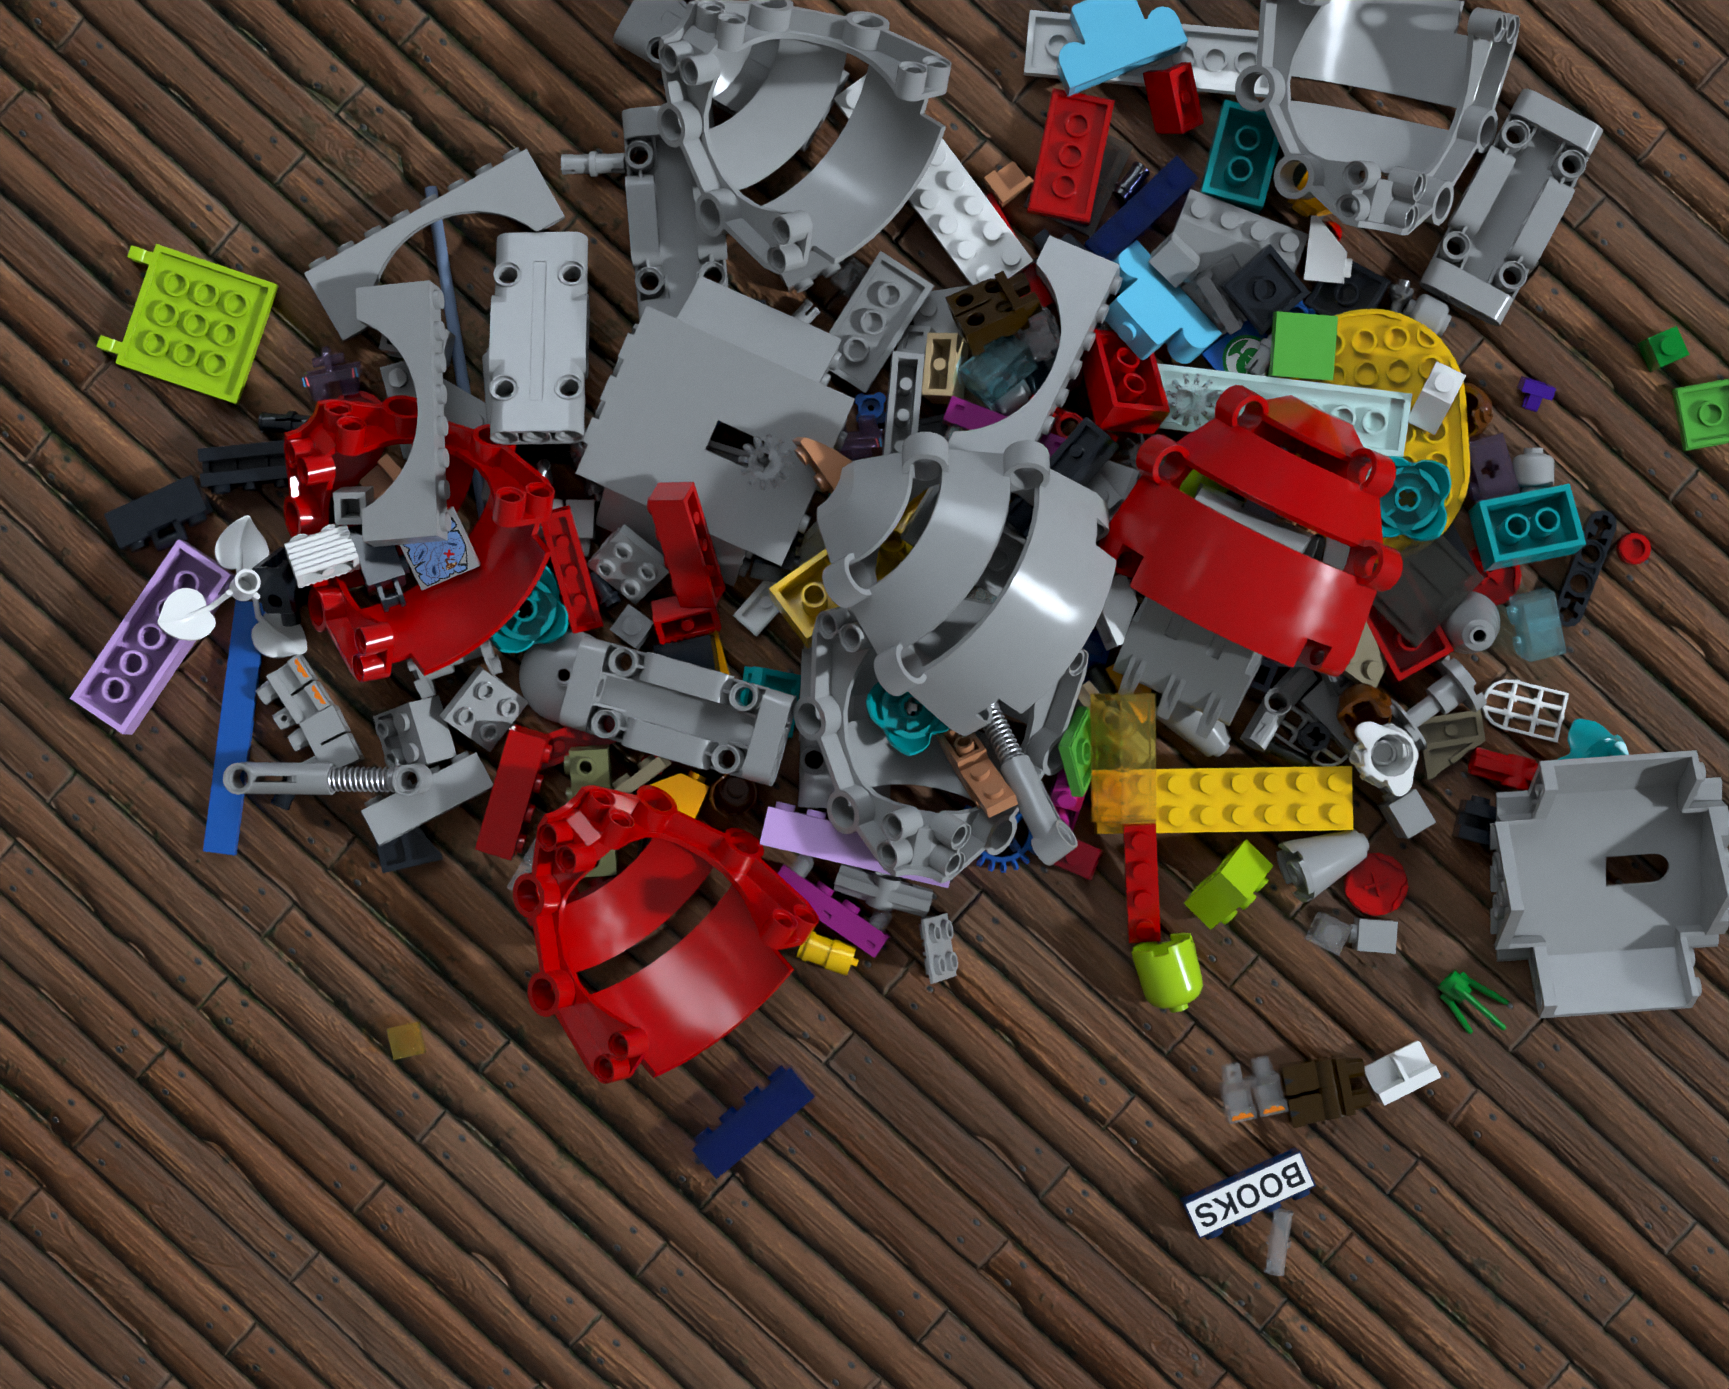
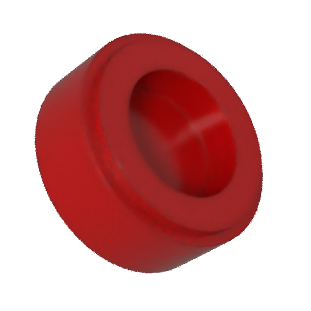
[1616,533,1651,565]

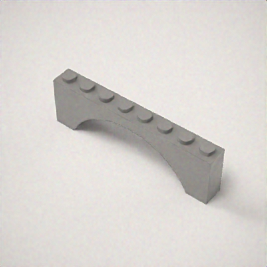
[304,147,565,341]
[948,235,1123,500]
[356,280,451,547]

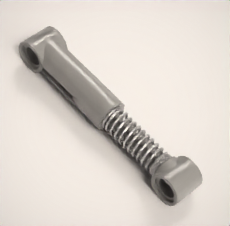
[983,699,1078,866]
[223,761,433,797]

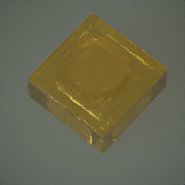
[387,1021,426,1060]

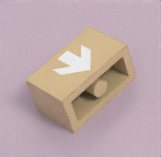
[921,333,969,404]

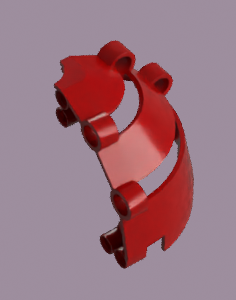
[1098,385,1403,677]
[284,395,555,682]
[513,785,819,1084]

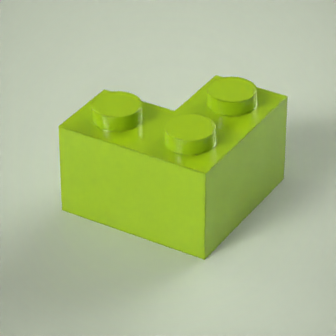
[1184,839,1274,930]

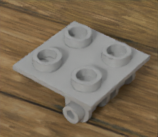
[919,913,958,984]

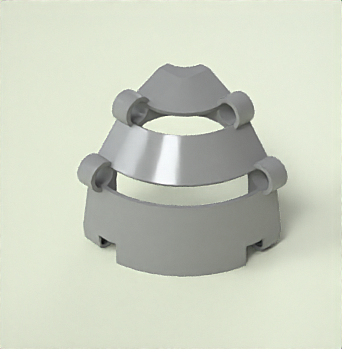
[657,0,952,274]
[1235,0,1520,235]
[817,432,1116,736]
[794,597,1088,883]

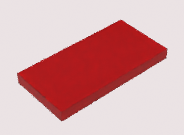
[1027,88,1115,225]

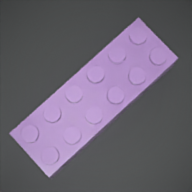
[70,539,236,735]
[760,801,950,888]

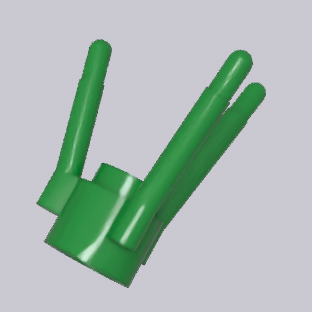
[1438,970,1509,1034]

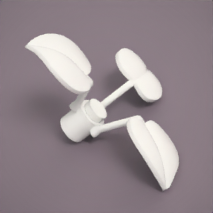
[157,515,307,658]

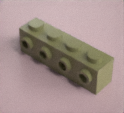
[564,744,619,877]

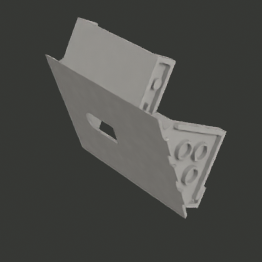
[575,276,855,587]
[1490,750,1729,1019]

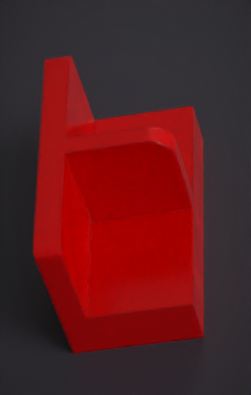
[1143,62,1204,134]

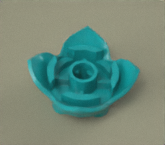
[1369,456,1452,541]
[490,565,568,653]
[866,682,949,756]
[1557,719,1629,760]

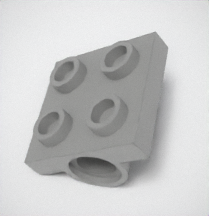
[587,524,669,605]
[439,665,529,752]

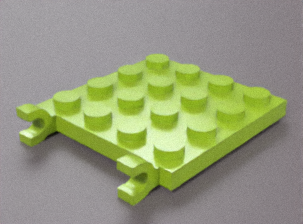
[96,244,279,405]

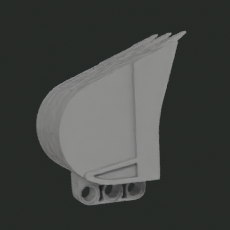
[1113,483,1320,739]

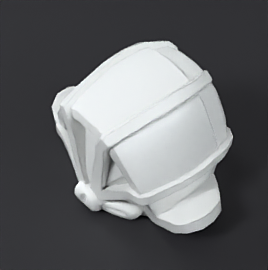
[1349,721,1419,796]

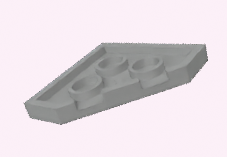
[380,361,487,460]

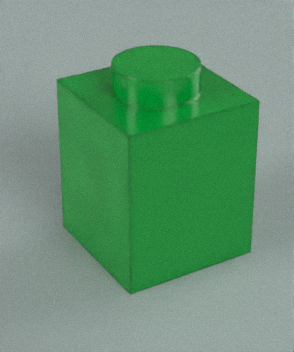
[1637,326,1690,373]

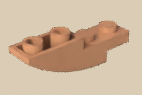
[792,437,894,536]
[935,729,1018,818]

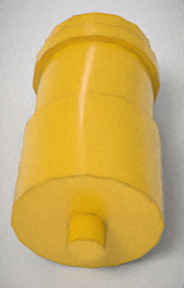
[796,931,859,976]

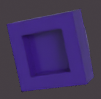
[1517,376,1556,412]

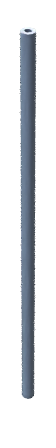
[425,186,486,519]

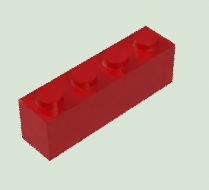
[647,482,726,607]
[475,724,554,861]

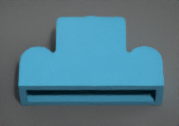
[1056,0,1188,96]
[1105,240,1222,364]

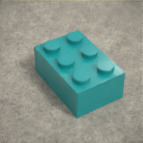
[1199,100,1279,215]
[1468,484,1586,572]

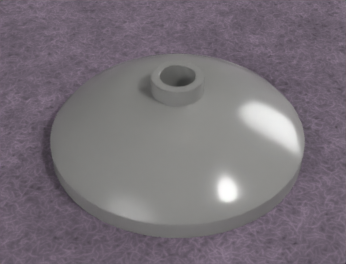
[519,629,595,723]

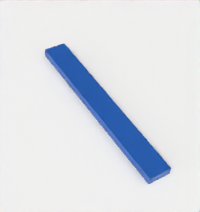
[203,600,265,855]

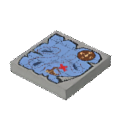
[400,506,481,590]

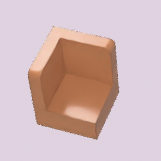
[983,161,1033,209]
[360,453,402,500]

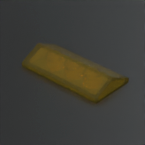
[1090,693,1157,824]

